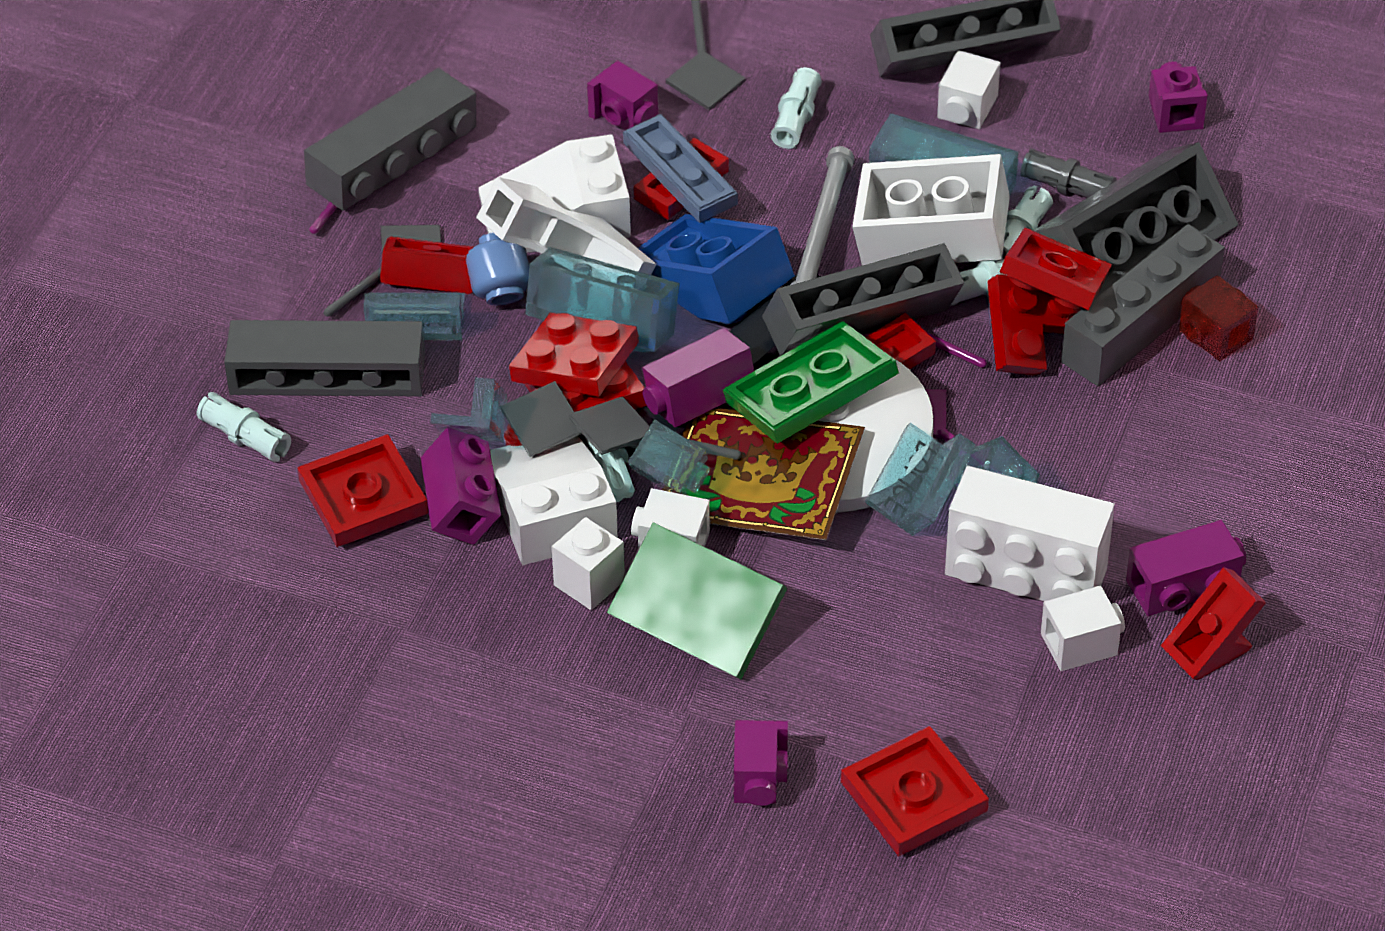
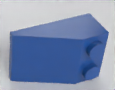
[638,214,795,325]

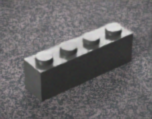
[869,0,1061,77]
[304,67,477,211]
[1061,224,1225,386]
[762,243,964,356]
[224,320,425,396]

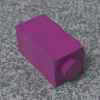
[642,328,754,427]
[421,427,501,545]
[1126,520,1247,617]

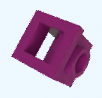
[587,60,659,130]
[1148,62,1208,133]
[734,720,788,806]

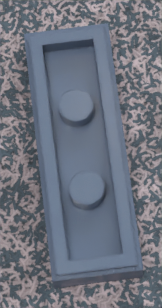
[623,114,738,223]

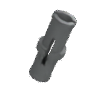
[1021,148,1117,198]

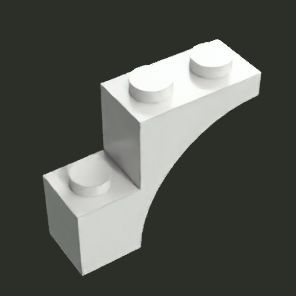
[476,177,656,305]

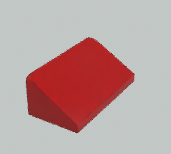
[380,236,474,294]

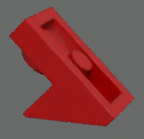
[1160,567,1266,680]

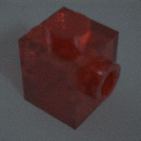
[1179,275,1258,362]

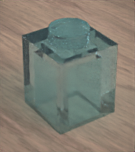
[628,420,710,495]

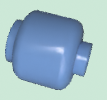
[466,233,532,306]

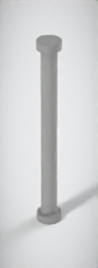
[790,146,855,285]

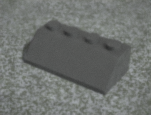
[1033,142,1239,298]

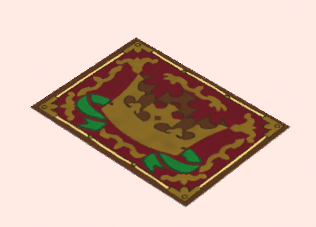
[662,408,865,540]

